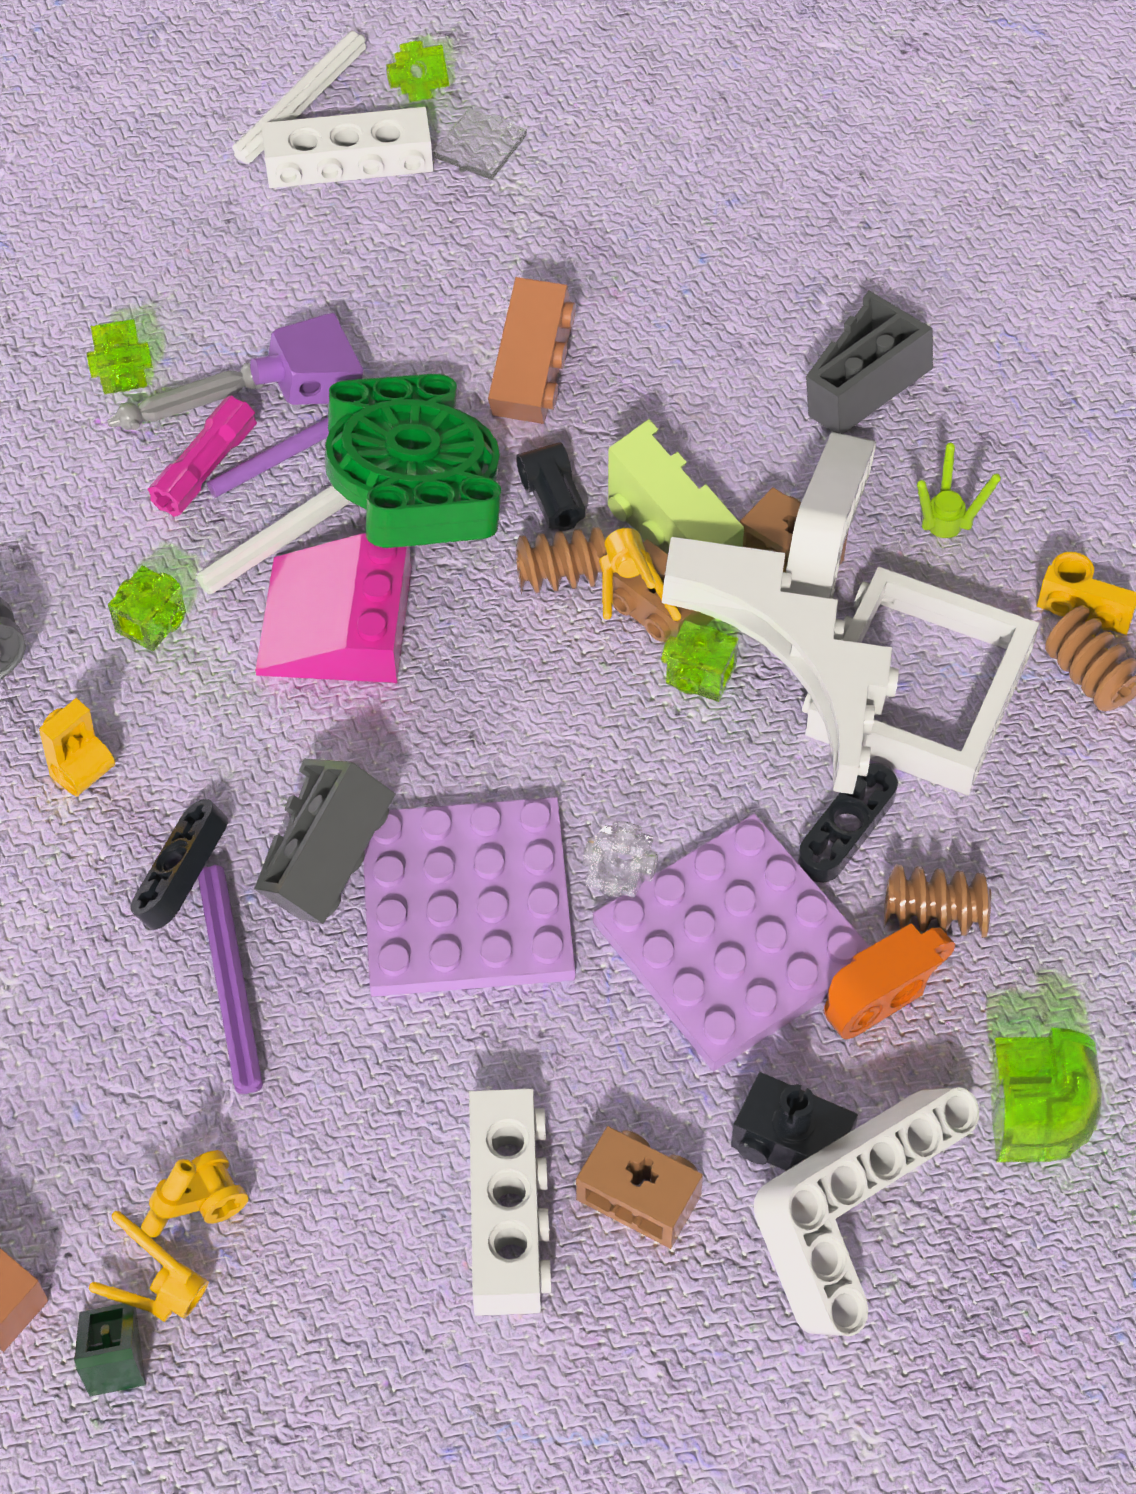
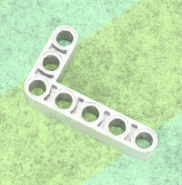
[786,432,876,599]
[754,1087,979,1336]

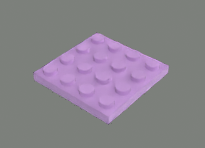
[363,797,575,997]
[593,813,870,1072]

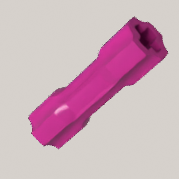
[148,396,257,517]

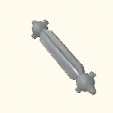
[107,363,263,430]

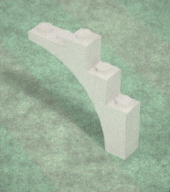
[662,537,899,794]

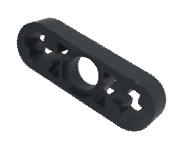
[798,763,898,883]
[130,799,228,930]

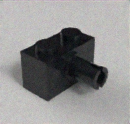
[731,1071,858,1171]

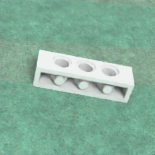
[262,107,433,188]
[469,1089,551,1316]

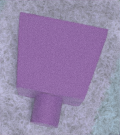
[250,313,363,405]

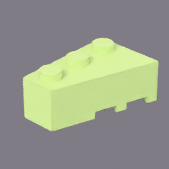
[608,419,744,554]

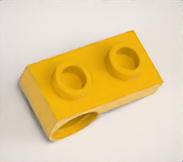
[1037,552,1136,635]
[39,698,115,797]

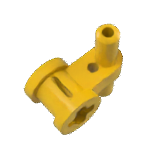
[141,1150,249,1237]

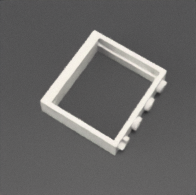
[802,566,1039,796]

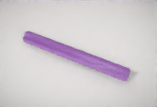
[198,864,263,1095]

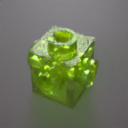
[386,40,450,102]
[86,319,153,395]
[108,565,186,652]
[661,620,739,702]

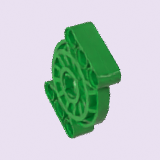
[325,374,501,548]

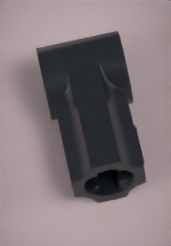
[516,442,585,531]

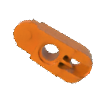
[823,923,955,1039]

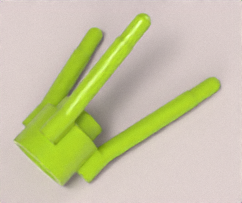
[917,442,1001,538]

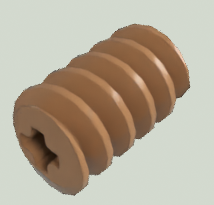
[515,527,607,595]
[1045,605,1136,712]
[883,864,991,938]

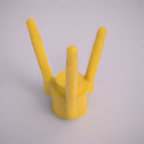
[599,528,681,621]
[89,1211,209,1322]

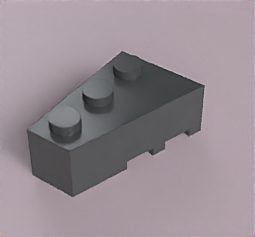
[806,290,933,434]
[254,758,396,924]

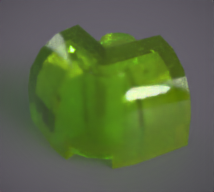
[991,1027,1102,1162]

